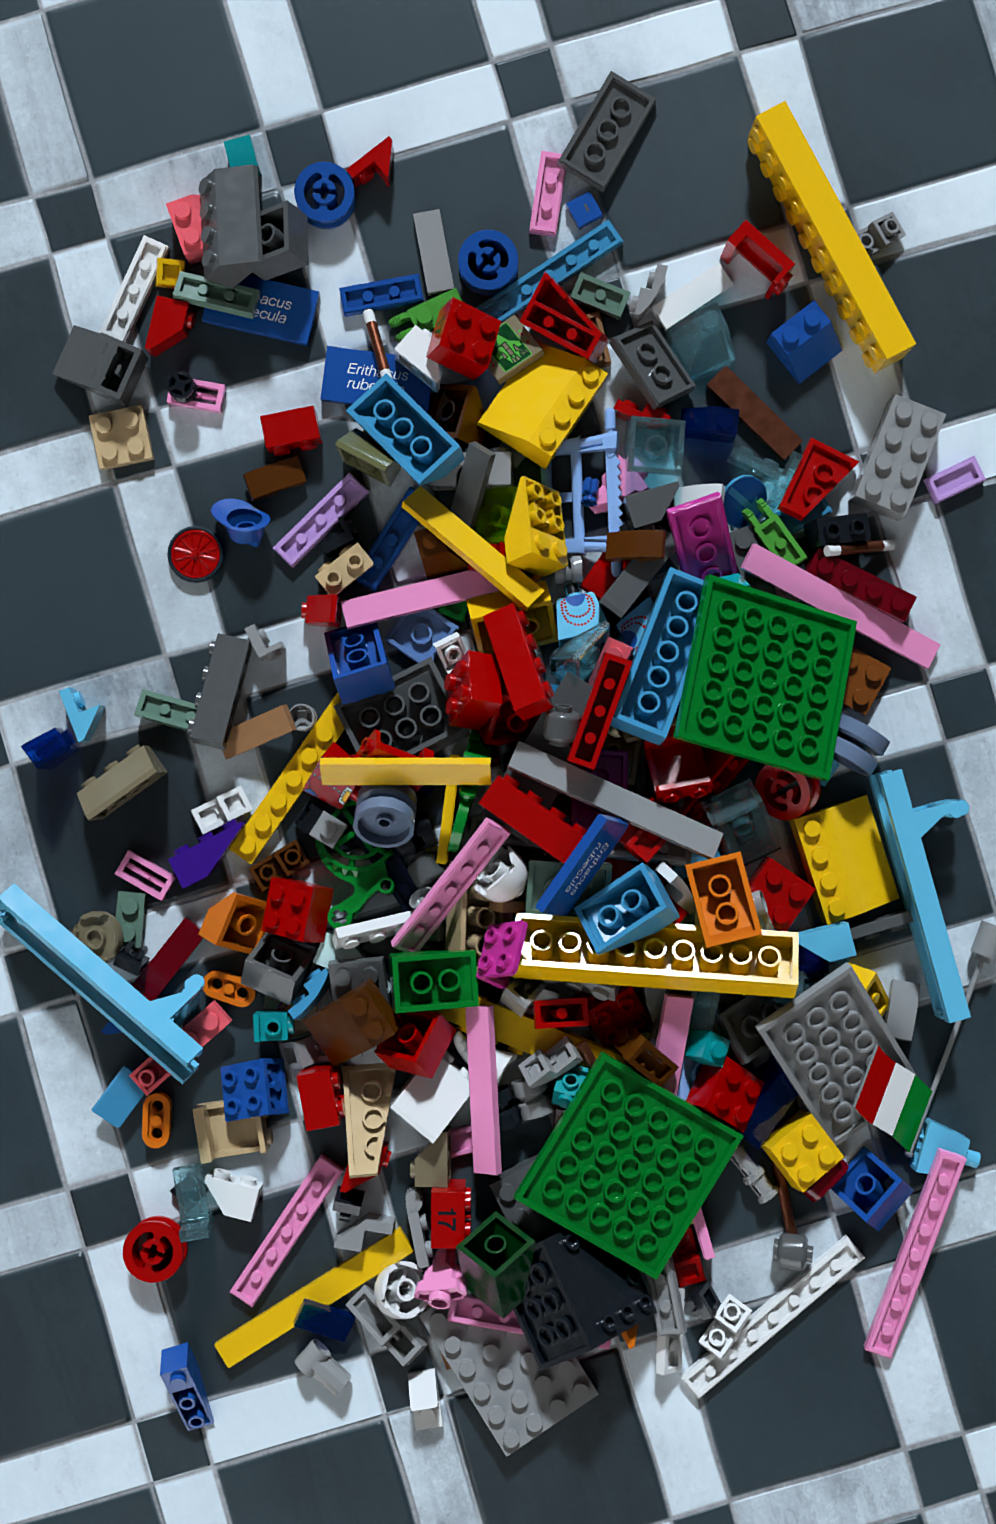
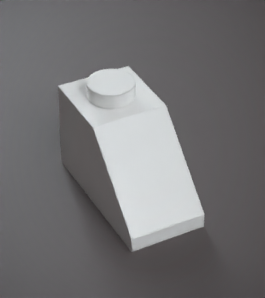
[394,325,440,393]

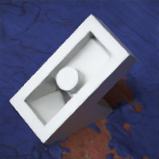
[408,1368,443,1431]

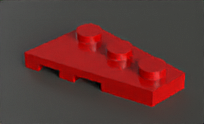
[777,437,859,521]

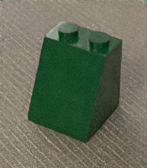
[456,1211,536,1319]

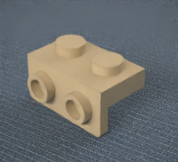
[315,542,374,595]

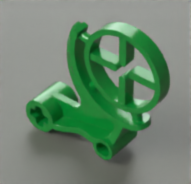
[448,729,496,853]
[315,800,396,928]

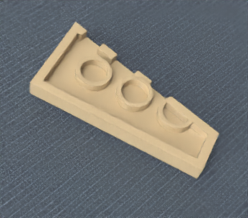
[342,1063,396,1178]

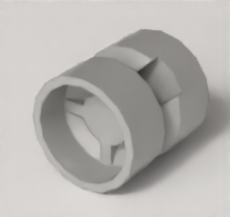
[510,1076,555,1121]

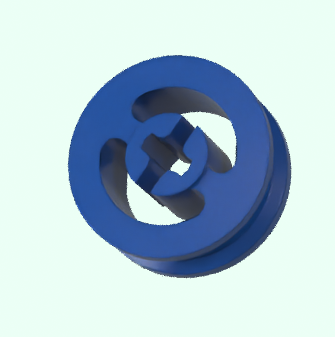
[294,162,356,229]
[458,230,518,296]

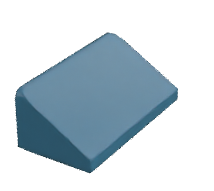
[91,1065,145,1128]

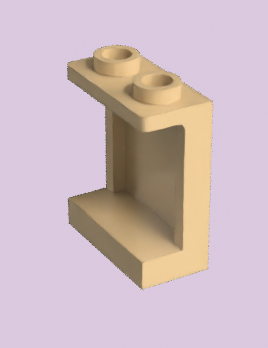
[192,1100,273,1164]

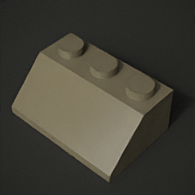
[77,745,168,820]

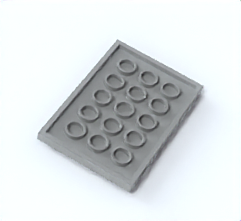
[755,962,916,1146]
[418,1290,599,1457]

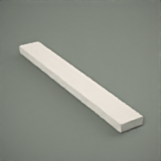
[680,1234,865,1399]

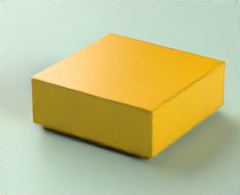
[155,258,185,289]

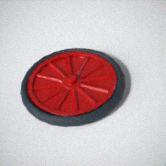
[167,526,225,583]

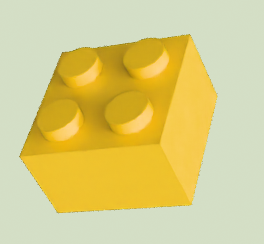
[760,1109,844,1192]

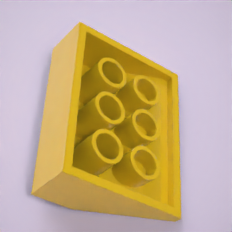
[477,342,608,470]
[789,795,899,925]

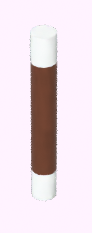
[363,309,393,379]
[823,539,895,557]

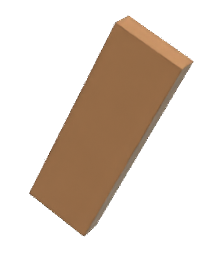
[222,704,297,760]

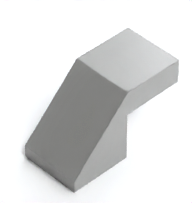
[279,1035,330,1070]
[334,1212,395,1252]

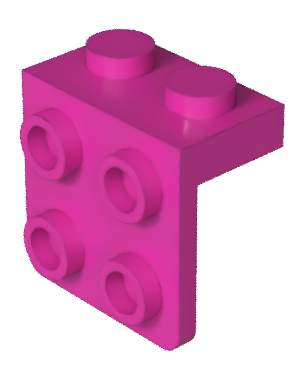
[476,920,528,989]

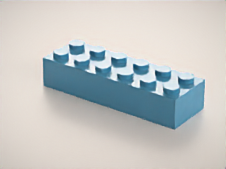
[610,567,704,746]

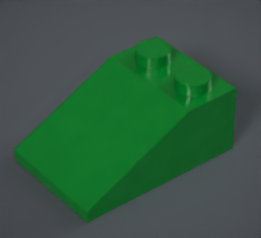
[389,950,479,1013]

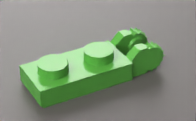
[389,288,462,343]
[742,498,807,566]

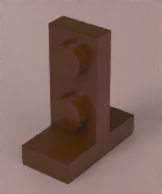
[609,1021,679,1087]

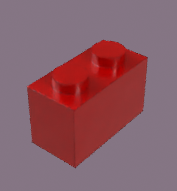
[260,405,323,456]

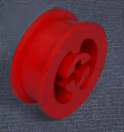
[755,765,821,820]
[123,1216,188,1283]

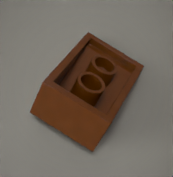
[303,978,402,1067]

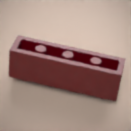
[804,548,917,623]

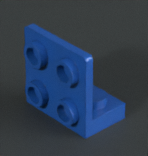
[220,1058,289,1122]

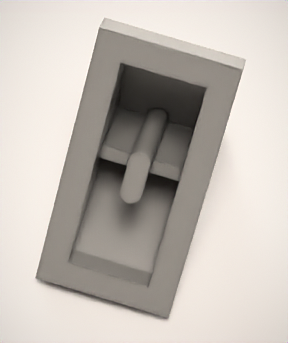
[500,978,547,1018]

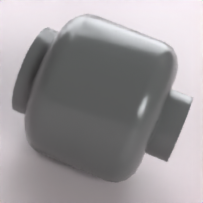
[543,704,581,747]
[407,849,446,889]
[773,1232,813,1271]

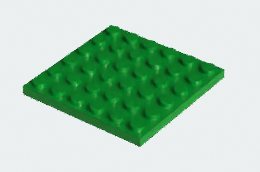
[673,574,857,781]
[513,1051,744,1280]

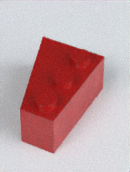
[519,272,609,364]

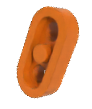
[203,970,257,1007]
[142,1092,172,1148]

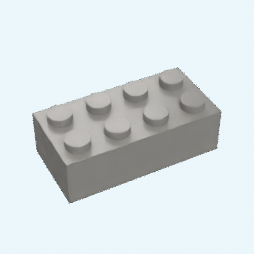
[848,394,946,521]

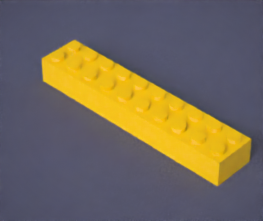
[747,101,916,374]
[512,913,799,998]

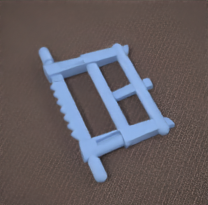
[541,408,623,578]

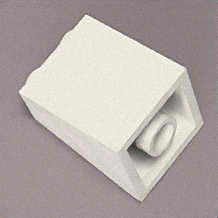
[390,1051,470,1143]

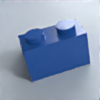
[766,300,842,384]
[831,1146,914,1232]

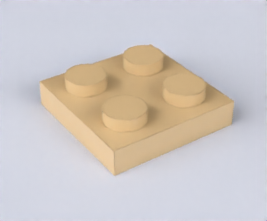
[89,405,155,470]

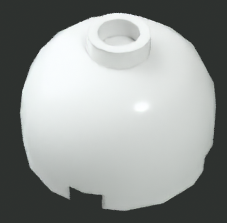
[473,846,528,903]
[374,1261,428,1320]

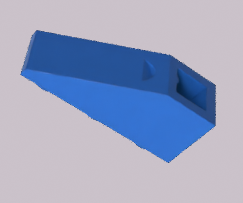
[160,1342,214,1431]

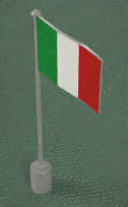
[853,920,996,1158]

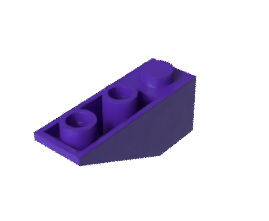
[168,819,247,889]

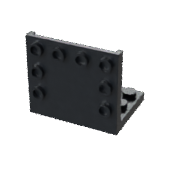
[513,1229,658,1371]

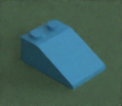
[574,862,680,955]

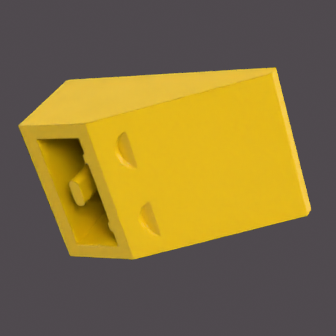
[504,476,568,577]

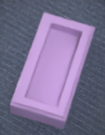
[923,456,986,505]

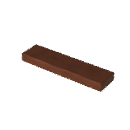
[706,365,803,462]

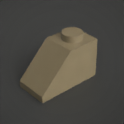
[410,1126,451,1188]

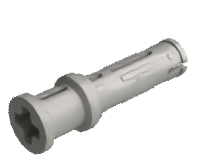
[730,1143,779,1204]

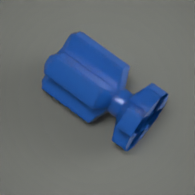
[581,477,599,507]

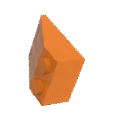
[685,852,762,948]

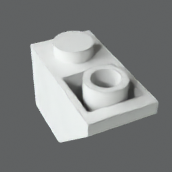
[204,1168,263,1222]

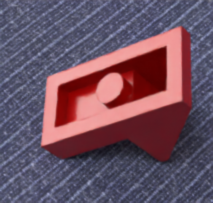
[346,136,394,188]

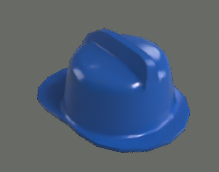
[211,498,271,547]

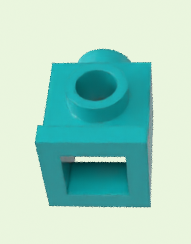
[253,1010,295,1042]
[552,1065,589,1109]

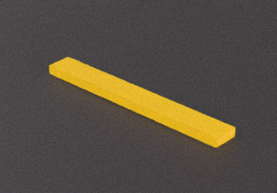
[214,1226,414,1368]

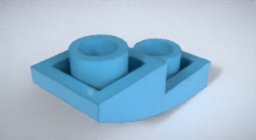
[288,968,330,1021]

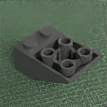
[52,325,149,407]

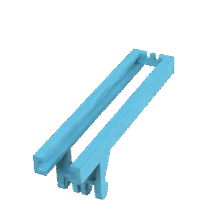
[868,769,971,1023]
[0,884,205,1084]

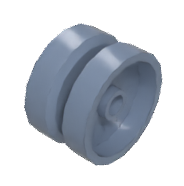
[833,713,890,777]
[353,785,418,848]

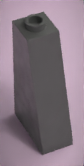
[599,525,675,621]

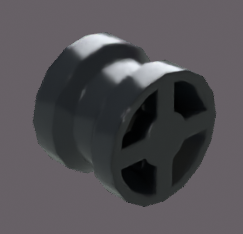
[166,371,198,404]

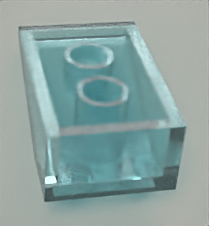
[700,779,781,867]

